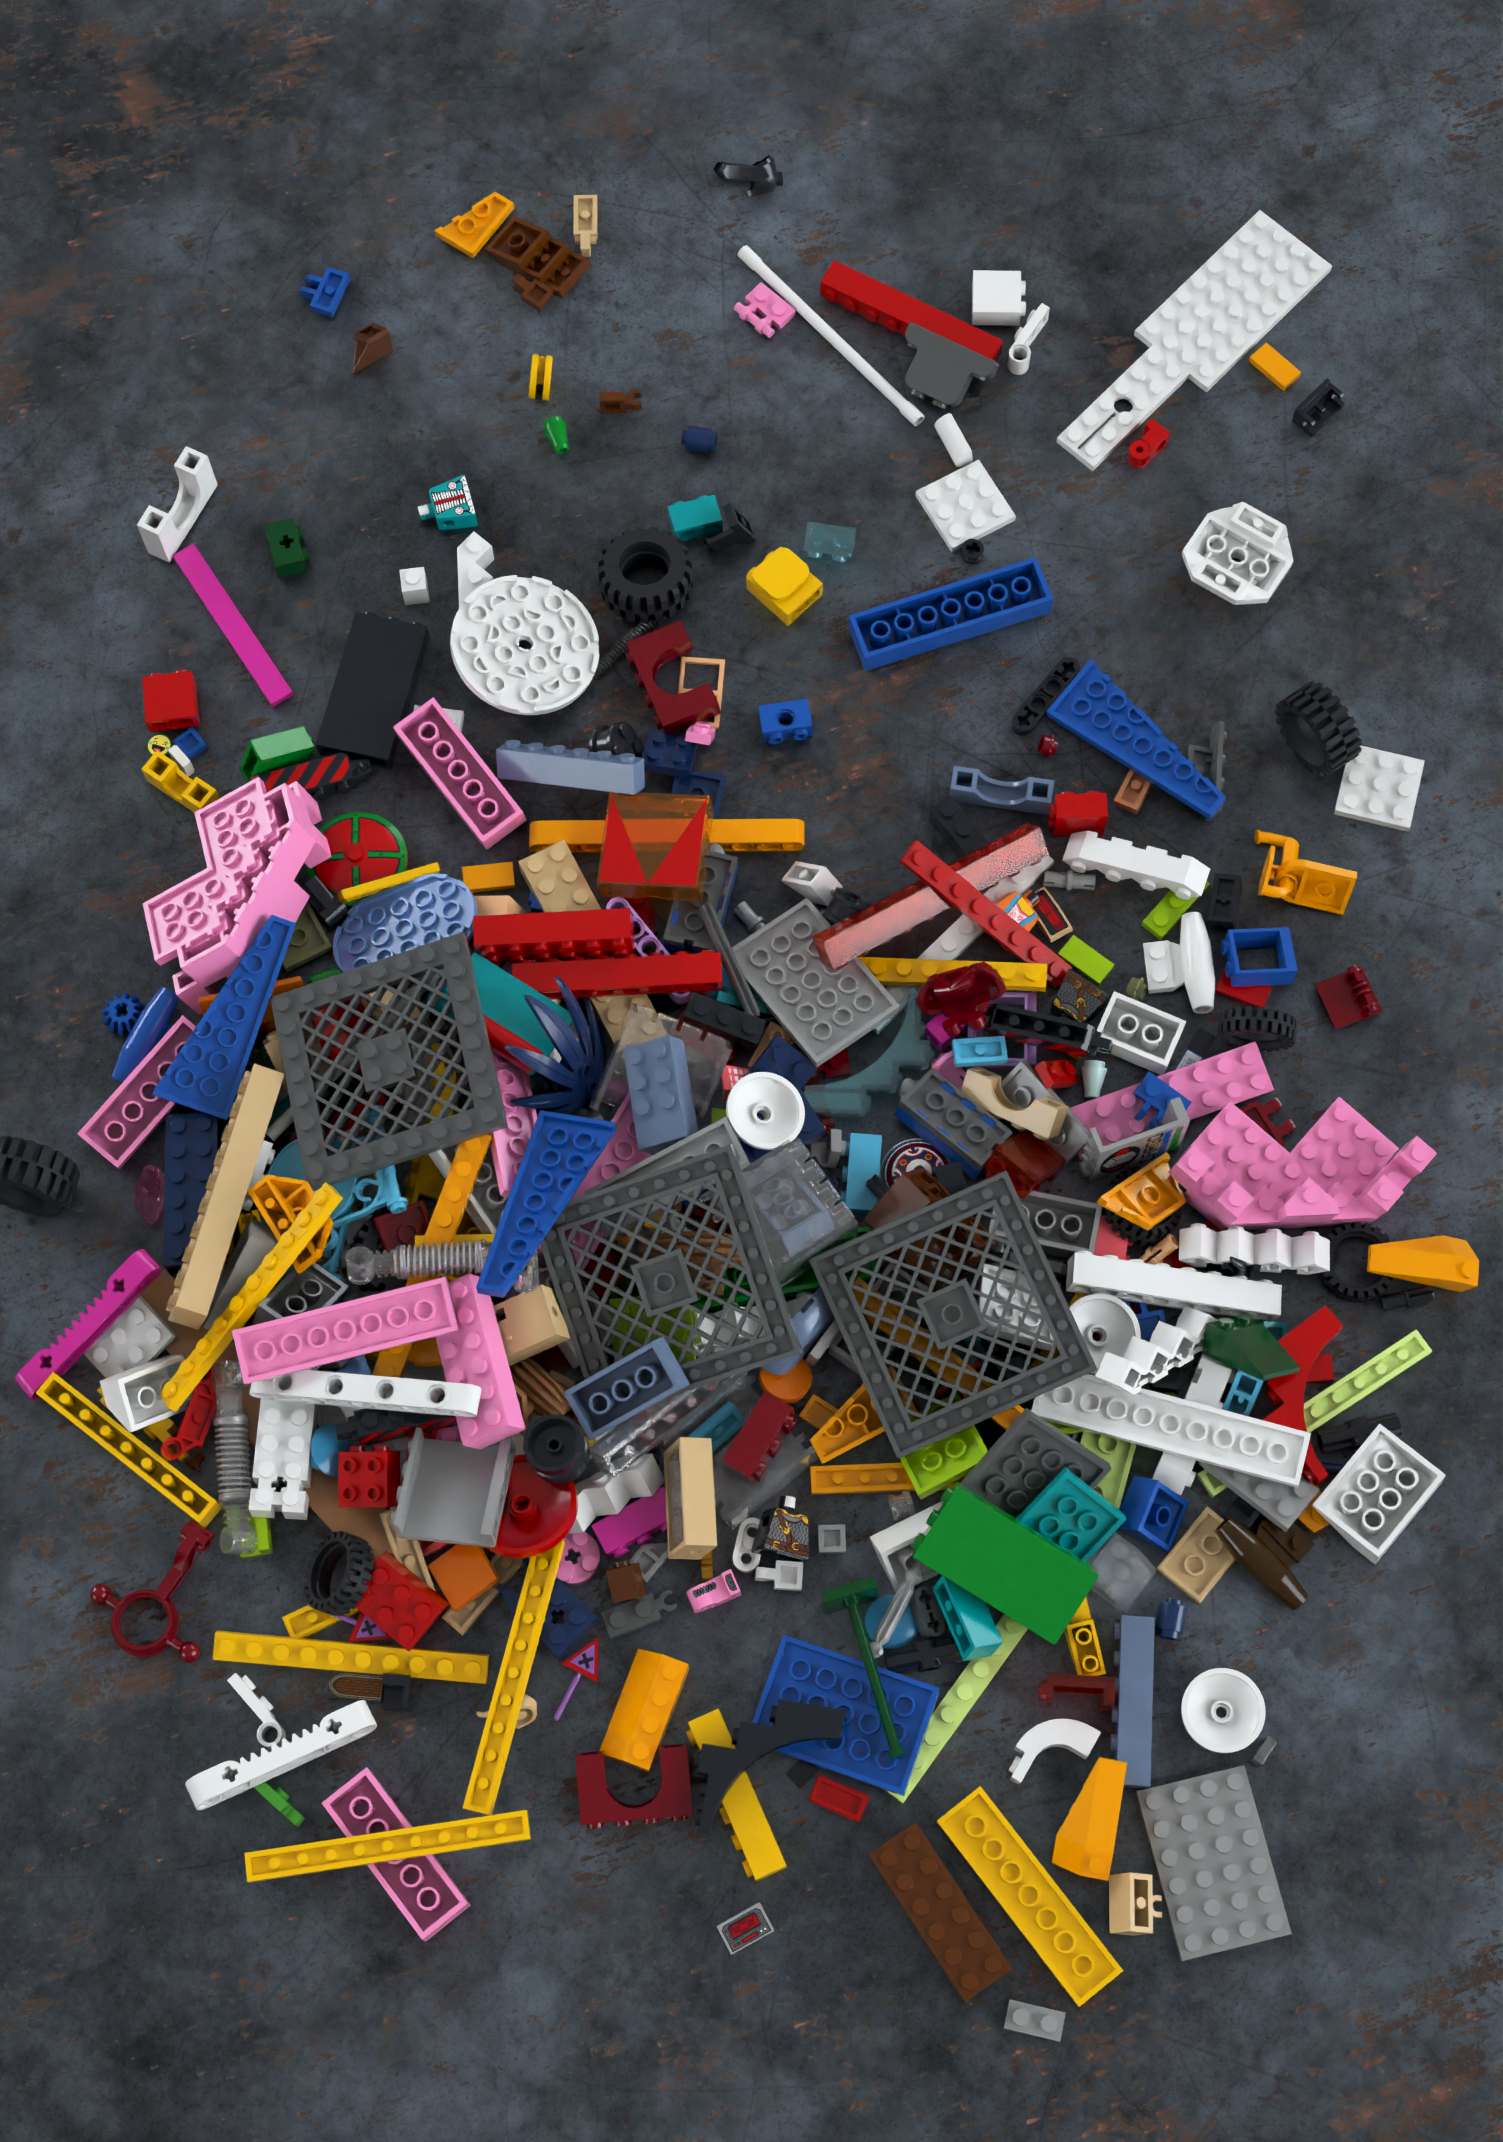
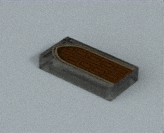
[326,1670,384,1704]

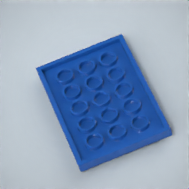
[752,1634,940,1796]

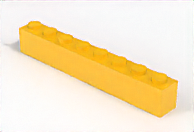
[36,1372,222,1528]

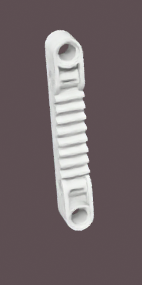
[185,1700,377,1810]

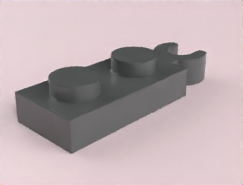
[601,1590,678,1639]

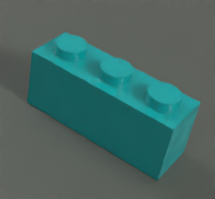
[932,1576,1003,1661]

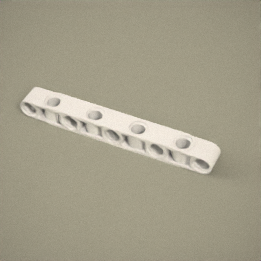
[249,1370,482,1417]

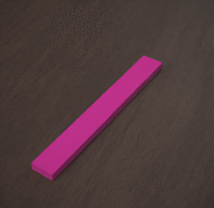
[172,543,293,708]

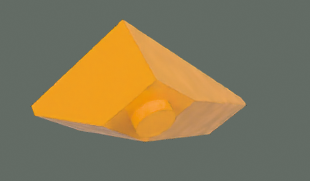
[1367,1235,1479,1292]

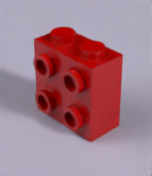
[142,670,200,732]
[1047,791,1108,838]
[338,1446,400,1507]

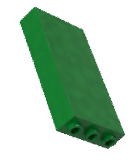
[911,1482,1099,1645]

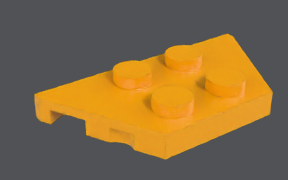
[1097,1152,1186,1231]

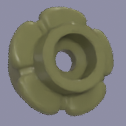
[1126,977,1148,1001]

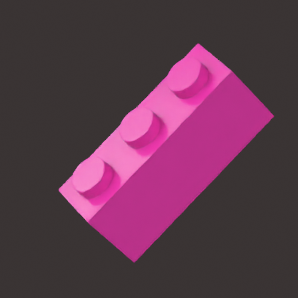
[591,1487,667,1559]

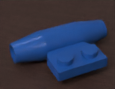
[112,987,179,1083]

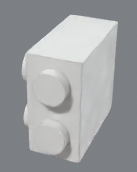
[972,270,1026,326]

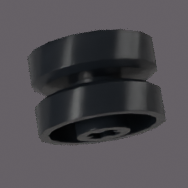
[523,1414,591,1484]

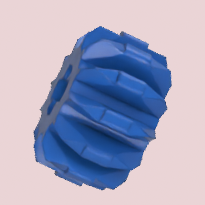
[101,992,145,1037]

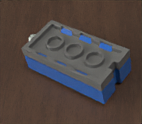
[663,843,738,954]
[894,1068,1013,1180]

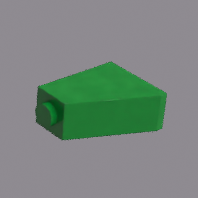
[239,726,314,783]

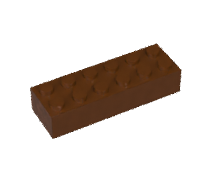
[868,1822,1012,2003]

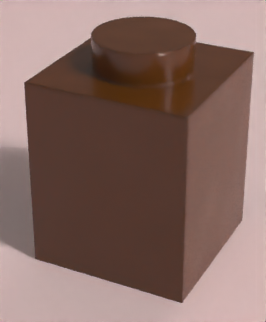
[606,1559,646,1604]

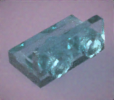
[803,522,857,562]

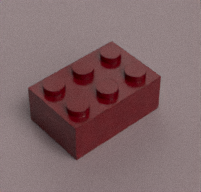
[722,1391,797,1485]

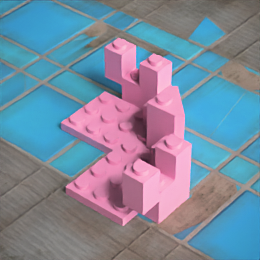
[143,777,332,1015]
[1167,1097,1437,1231]

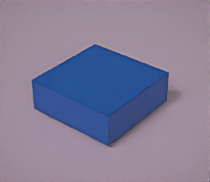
[172,727,208,760]

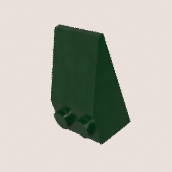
[1202,1314,1300,1381]

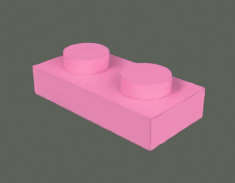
[685,721,716,745]

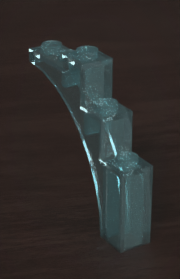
[802,988,934,1118]

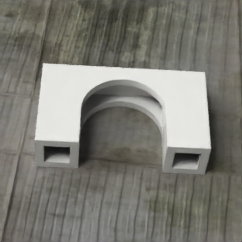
[137,446,218,563]

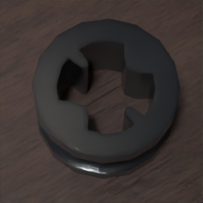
[961,539,984,564]

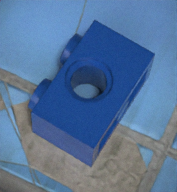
[758,698,812,744]

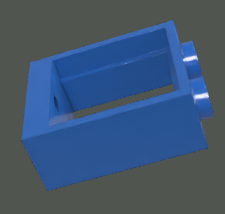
[1221,927,1298,987]

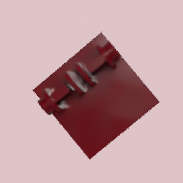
[1314,965,1383,1030]

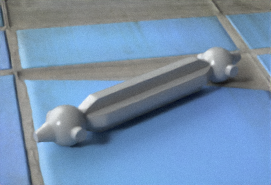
[870,1564,922,1659]

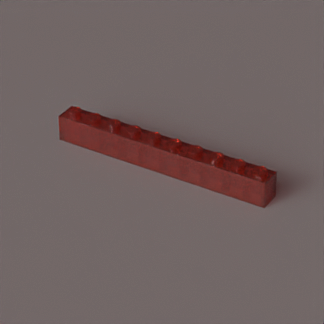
[812,823,1049,969]

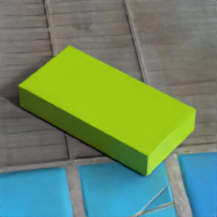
[1058,935,1115,987]

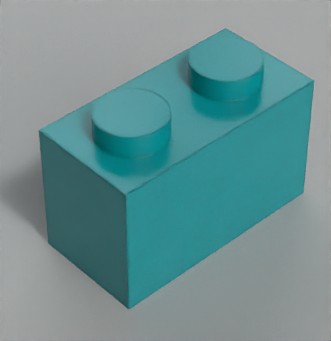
[667,495,723,542]

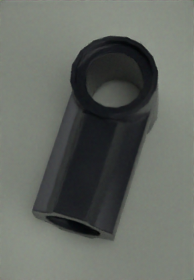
[301,876,348,929]

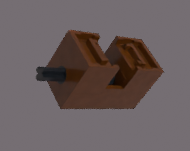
[864,1167,997,1292]

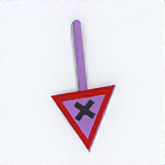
[308,1604,393,1642]
[554,1637,598,1721]

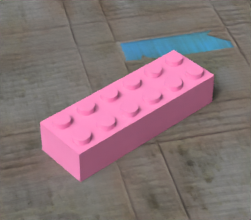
[393,697,527,850]
[77,1015,196,1170]
[435,1273,526,1450]
[322,1767,471,1942]

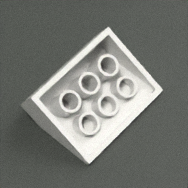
[1312,1424,1446,1564]

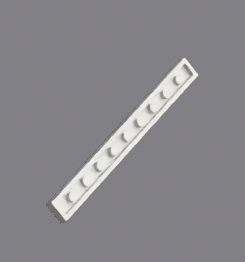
[873,844,1054,1035]

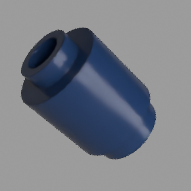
[681,425,718,453]
[1155,1598,1187,1641]

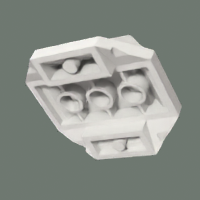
[1182,502,1293,605]

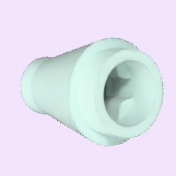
[1081,1060,1107,1099]

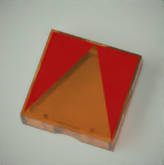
[596,792,714,901]

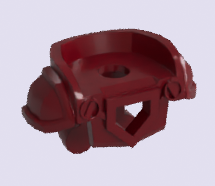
[917,962,1006,1036]

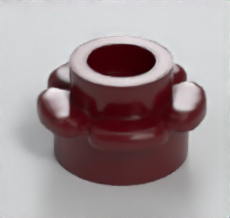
[1038,734,1058,758]

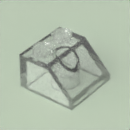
[1091,1532,1157,1614]

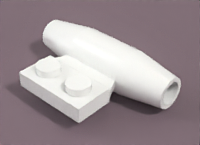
[1143,912,1215,1014]

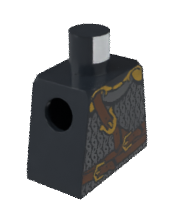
[1050,968,1110,1024]
[751,1496,810,1562]

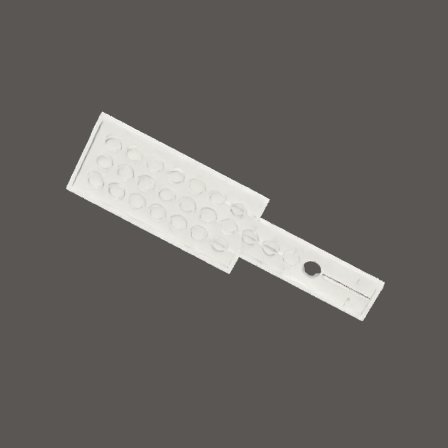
[1057,210,1332,471]

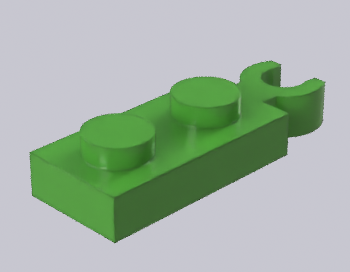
[253,1781,306,1827]

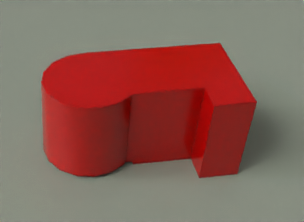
[1128,418,1170,468]

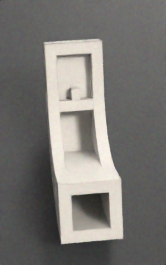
[1008,1719,1101,1785]

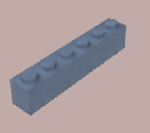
[496,740,645,795]
[1110,1615,1155,1789]

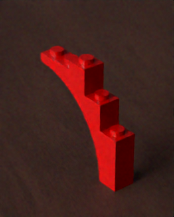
[1263,1305,1343,1487]

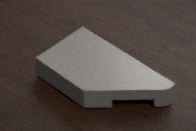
[629,1543,668,1584]

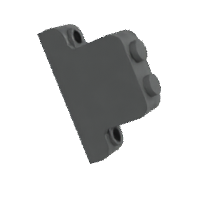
[905,322,1000,409]

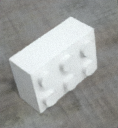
[1097,991,1186,1075]

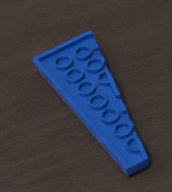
[1046,659,1225,819]
[152,915,296,1120]
[476,1110,617,1298]

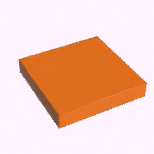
[428,1544,500,1612]

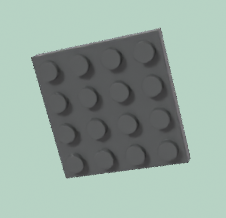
[960,1408,1111,1518]

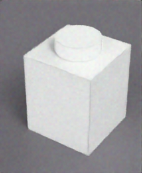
[399,567,430,605]

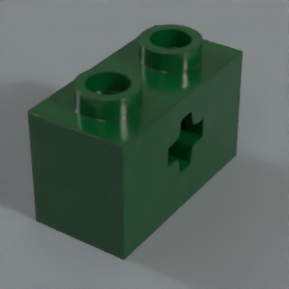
[265,518,310,578]

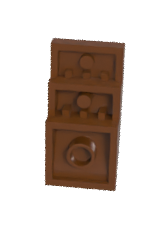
[485,216,591,298]

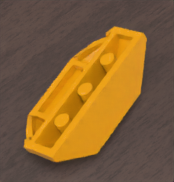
[247,1174,334,1274]

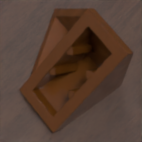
[353,322,393,374]

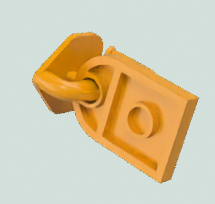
[1254,829,1357,915]

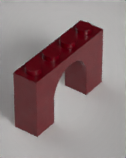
[625,620,721,734]
[575,1743,693,1829]

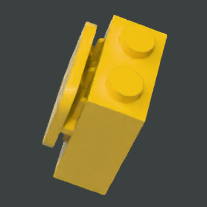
[746,546,823,626]

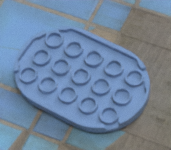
[333,873,478,972]

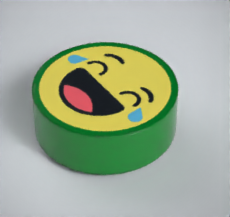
[147,734,173,757]

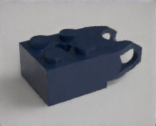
[495,1557,598,1661]

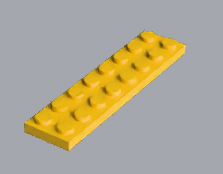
[936,1786,1123,2007]

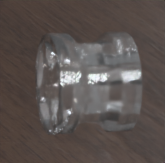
[887,1490,915,1522]

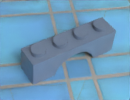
[949,766,1054,815]

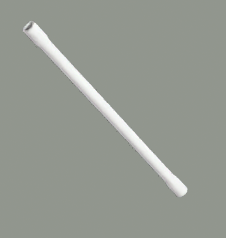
[738,245,925,427]

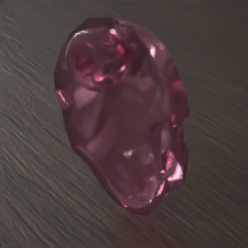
[135,1165,165,1225]

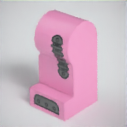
[686,1569,741,1613]

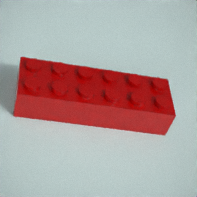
[473,908,635,965]

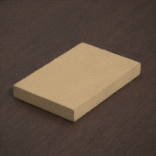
[1156,1506,1235,1605]

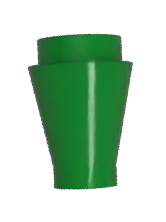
[543,416,569,454]

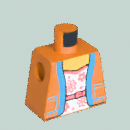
[993,890,1040,951]

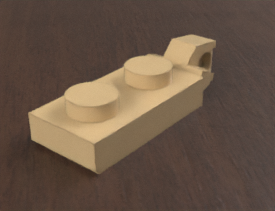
[573,195,598,257]

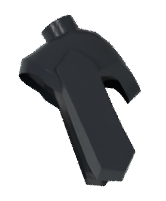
[713,155,783,198]

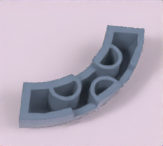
[761,1286,835,1375]

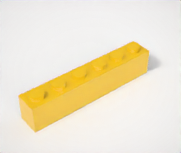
[686,1708,787,1881]

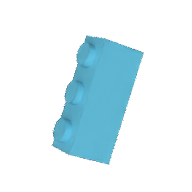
[840,1133,882,1217]

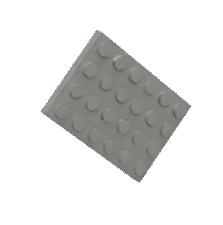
[732,898,900,1067]
[1135,1765,1292,1962]

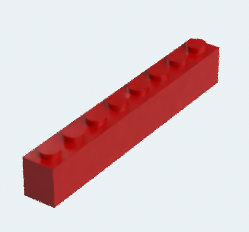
[820,260,1003,361]
[512,950,722,1000]

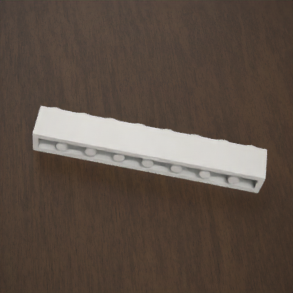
[1066,1251,1282,1322]

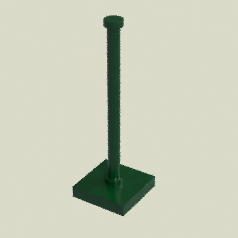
[821,1576,906,1759]

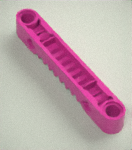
[15,1249,162,1400]

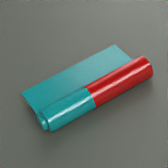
[426,952,573,1075]

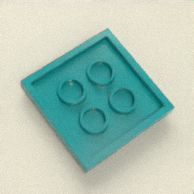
[1016,1467,1127,1562]

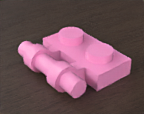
[734,282,796,338]

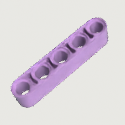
[606,897,693,1004]

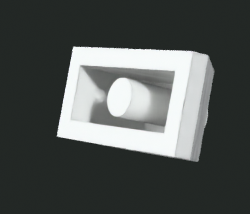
[781,861,843,906]

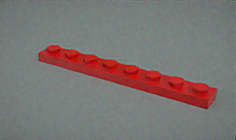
[899,840,1072,988]

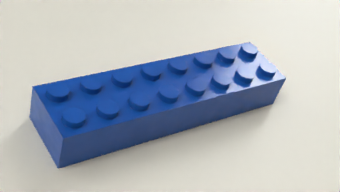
[848,557,1053,671]

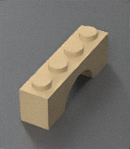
[961,1066,1069,1140]

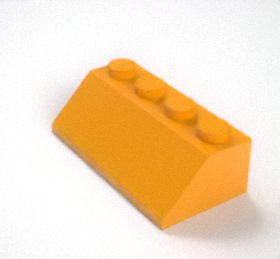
[599,1649,690,1773]

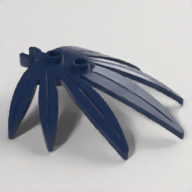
[505,976,606,1115]

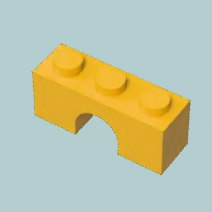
[141,750,220,812]

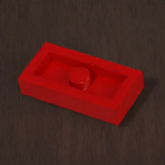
[1034,1060,1079,1089]

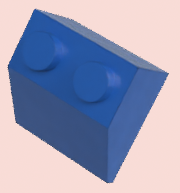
[1119,1476,1189,1552]

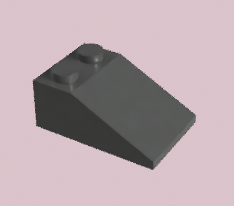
[252,1263,349,1325]

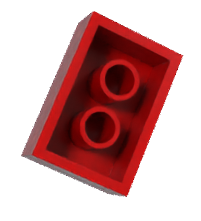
[356,1551,449,1652]

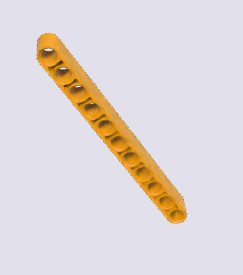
[529,819,805,853]

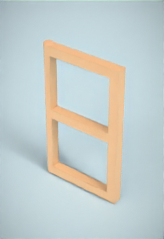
[677,656,725,729]

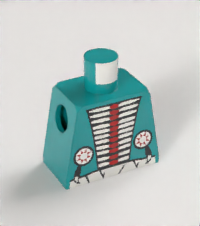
[417,475,478,530]

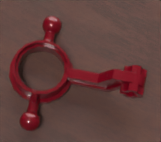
[90,1519,215,1663]

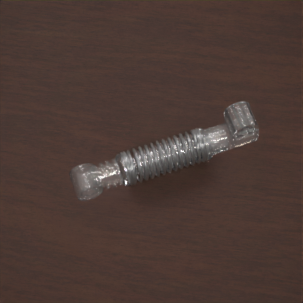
[345,1239,539,1293]
[213,1360,257,1554]

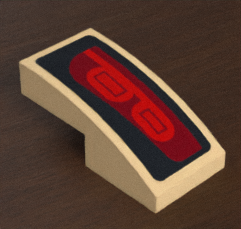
[1032,887,1073,942]

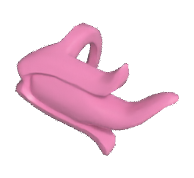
[931,1050,967,1091]

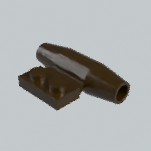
[1215,1516,1315,1611]

